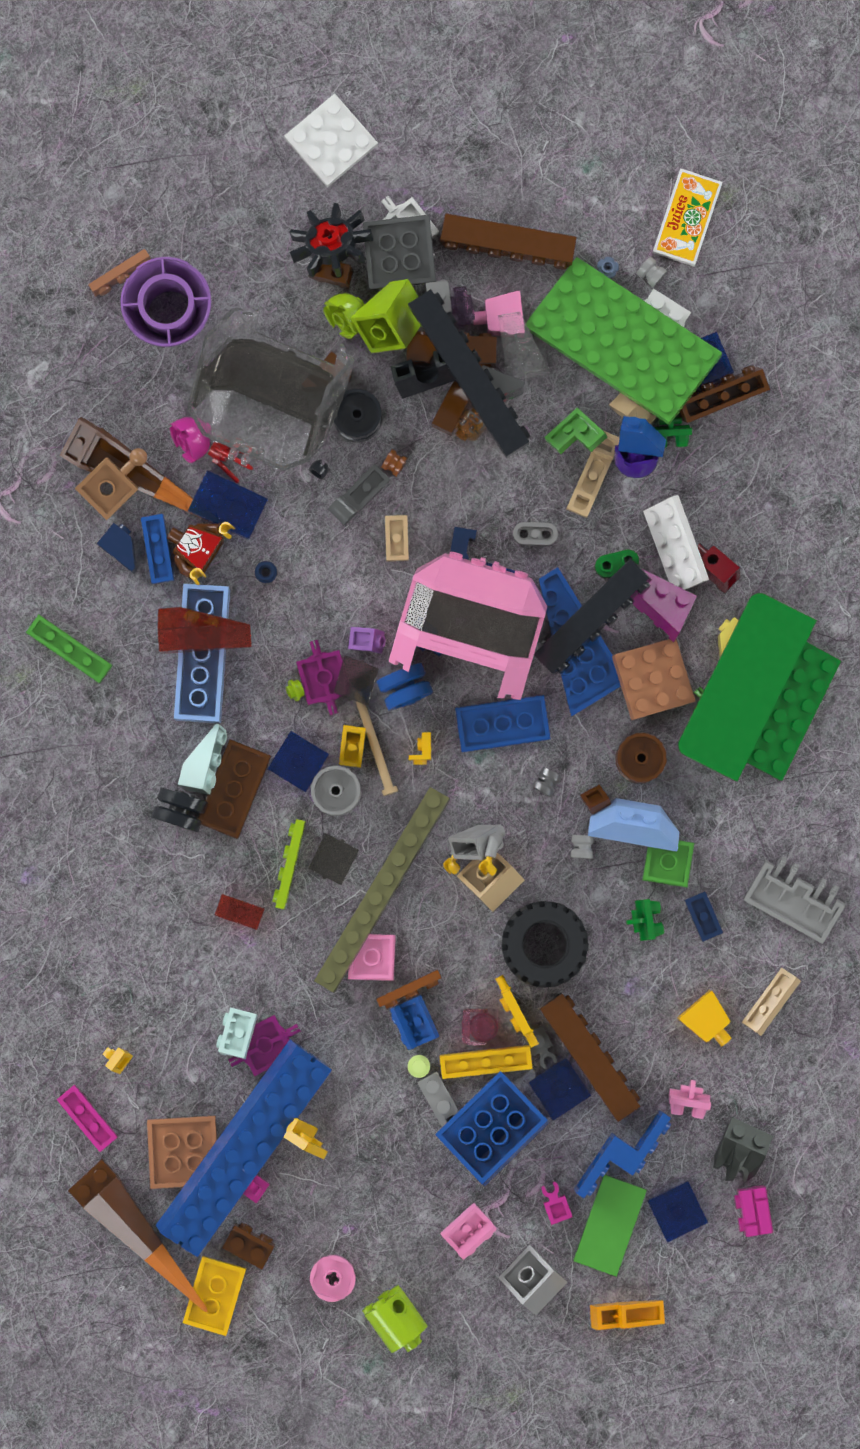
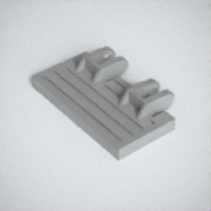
[743,856,845,944]

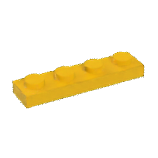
[440,1045,533,1079]

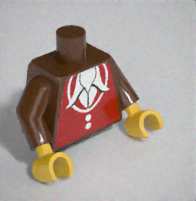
[167,522,235,585]

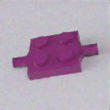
[296,640,352,716]
[228,1015,301,1076]

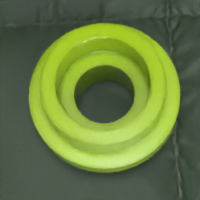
[286,679,305,701]

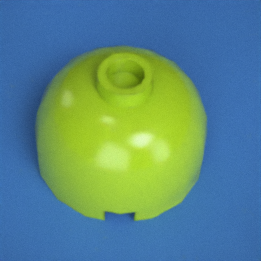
[323,293,365,339]

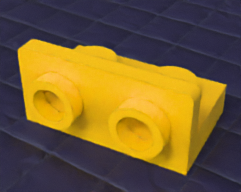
[284,1118,328,1159]

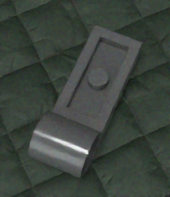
[328,464,391,525]

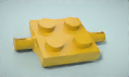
[495,975,539,1048]

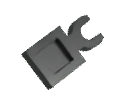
[522,1025,557,1068]

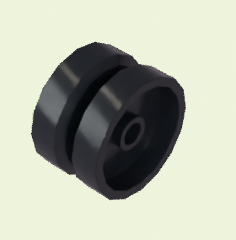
[332,388,382,443]
[151,787,208,832]

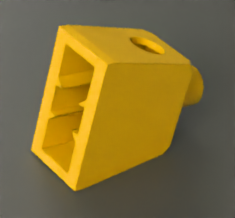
[677,990,732,1047]

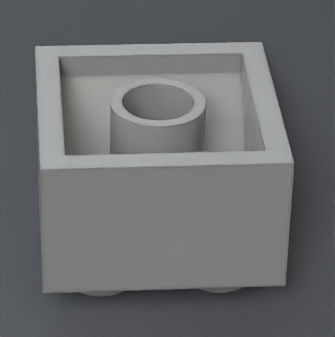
[498,1245,567,1315]

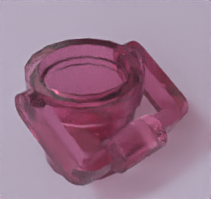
[462,1009,498,1046]

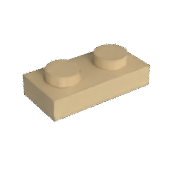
[385,515,409,562]

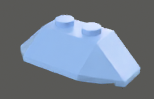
[588,798,679,852]

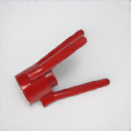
[208,440,261,483]

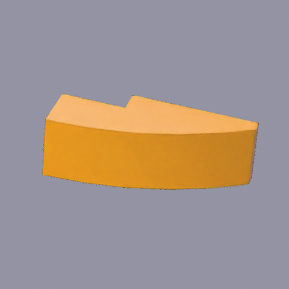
[590,1300,665,1330]

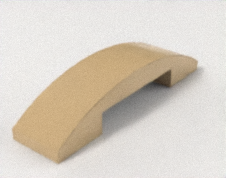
[567,431,620,518]

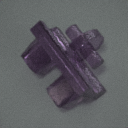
[450,286,475,327]

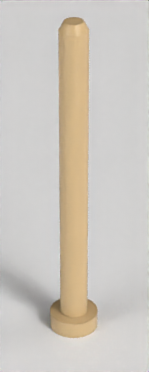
[354,691,398,796]

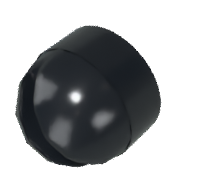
[309,460,328,479]

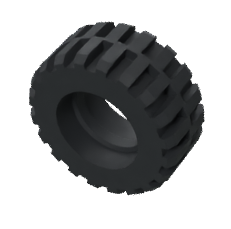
[501,901,589,988]

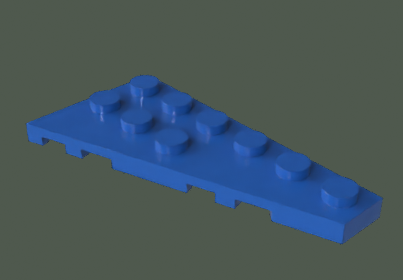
[539,567,621,717]

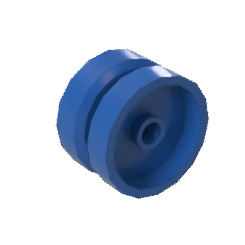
[376,663,434,711]

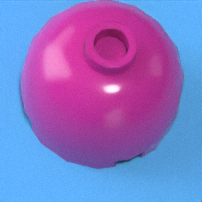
[170,417,211,463]

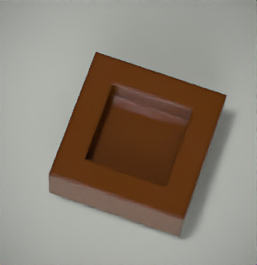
[580,784,611,814]

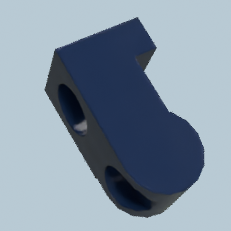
[450,527,477,560]

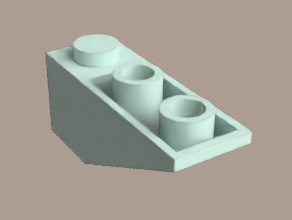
[178,724,227,795]

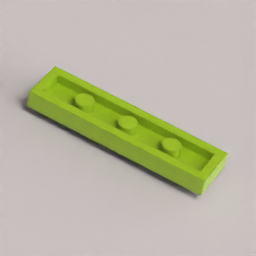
[272,819,306,910]

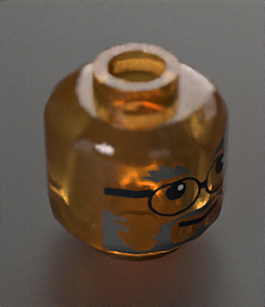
[455,408,486,442]

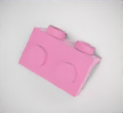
[440,1203,497,1260]

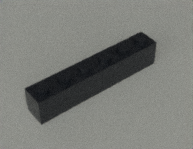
[534,559,652,674]

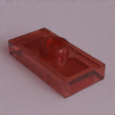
[215,894,265,930]

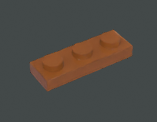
[376,969,441,1009]

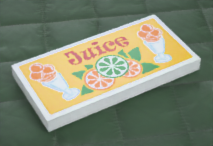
[652,168,723,267]

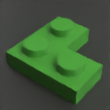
[544,408,607,454]

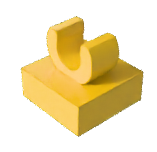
[103,1047,133,1074]

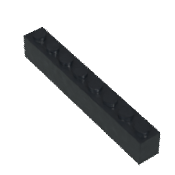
[408,289,531,459]

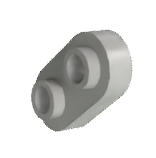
[513,522,558,546]

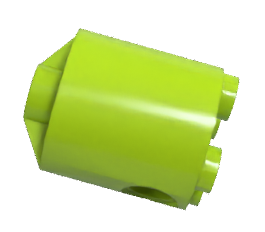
[362,1285,428,1353]

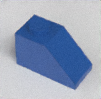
[618,416,666,457]

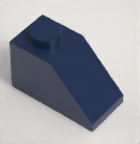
[97,523,137,574]

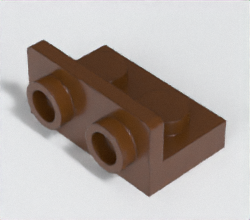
[222,1222,276,1270]

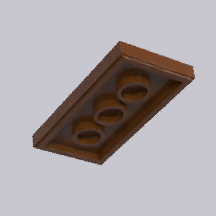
[198,739,272,839]

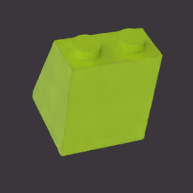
[350,279,420,353]

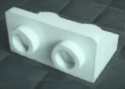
[216,1007,258,1059]

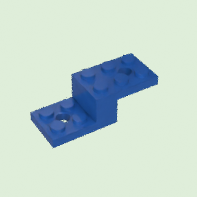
[574,1110,671,1198]

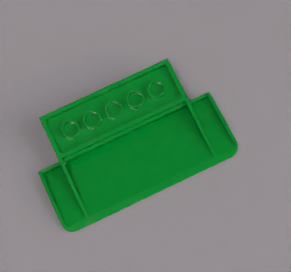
[678,593,841,782]

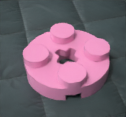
[310,1255,356,1302]

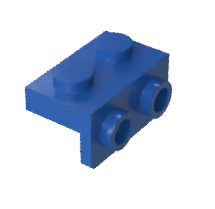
[390,995,440,1050]

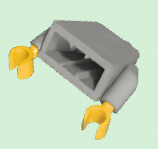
[443,824,505,876]

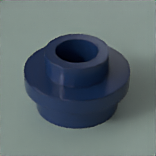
[255,561,277,584]

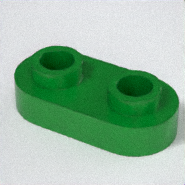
[595,549,639,578]

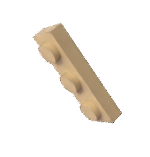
[742,968,801,1036]

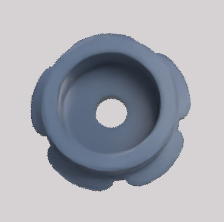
[597,257,619,278]

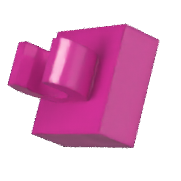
[243,1175,270,1204]

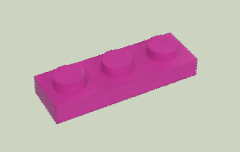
[57,1085,118,1152]

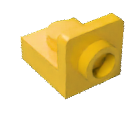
[408,732,432,765]

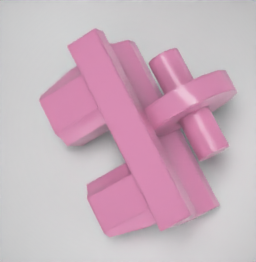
[669,1080,711,1119]

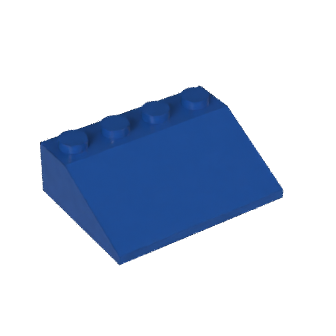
[435,1071,550,1186]

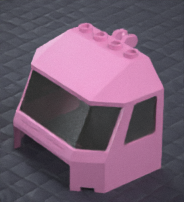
[389,552,547,700]

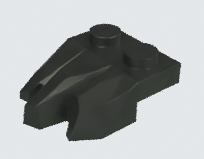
[713,1117,773,1182]

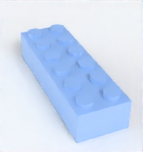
[174,584,230,723]

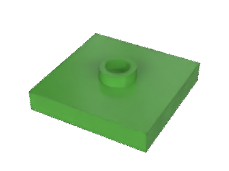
[642,840,694,888]

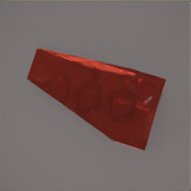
[158,607,252,654]

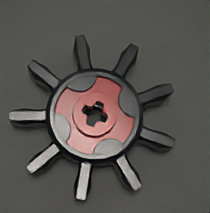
[289,203,374,278]

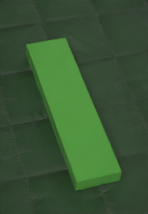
[26,614,113,684]

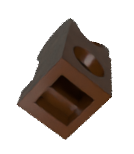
[308,263,354,290]

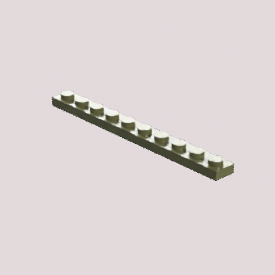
[314,787,450,993]

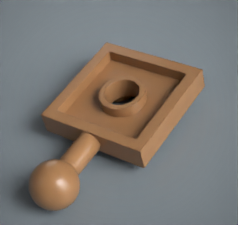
[75,448,147,520]

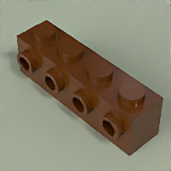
[679,365,770,423]

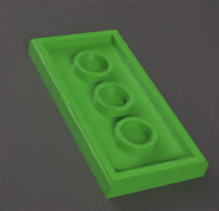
[573,1175,647,1277]

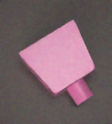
[472,291,524,337]

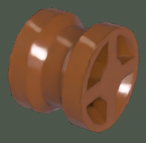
[381,449,408,477]

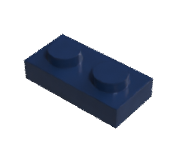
[684,891,723,942]

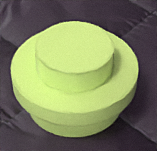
[408,1055,430,1078]

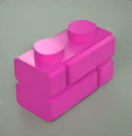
[734,1185,773,1237]

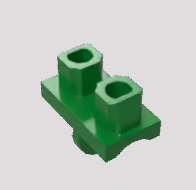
[654,417,692,448]
[626,899,664,941]

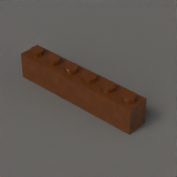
[440,213,577,270]
[539,993,641,1122]

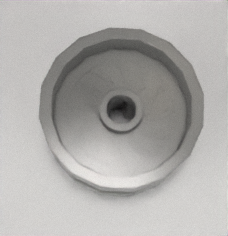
[311,766,361,816]

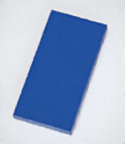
[455,695,551,753]

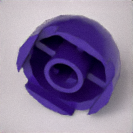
[614,444,659,478]

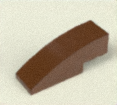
[431,381,469,436]

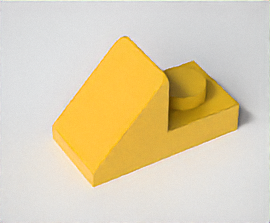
[339,725,366,768]

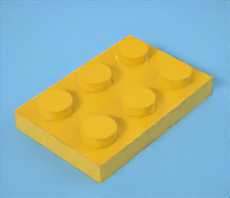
[182,1256,246,1336]

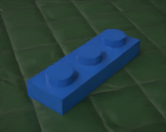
[141,514,175,584]

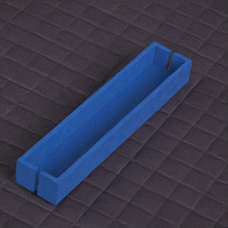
[156,1039,332,1257]

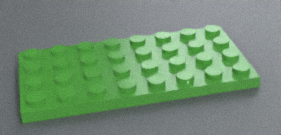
[524,257,722,425]

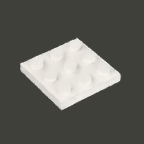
[284,93,378,188]

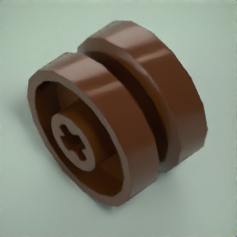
[615,733,667,784]

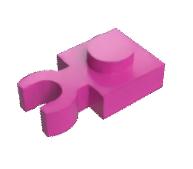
[541,1181,573,1225]

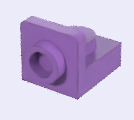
[348,627,386,654]

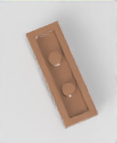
[88,249,151,297]

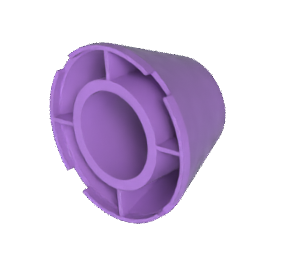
[121,257,211,347]

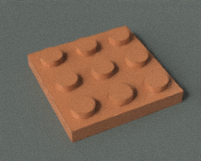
[612,639,696,720]
[147,1115,217,1189]

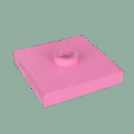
[348,934,396,981]

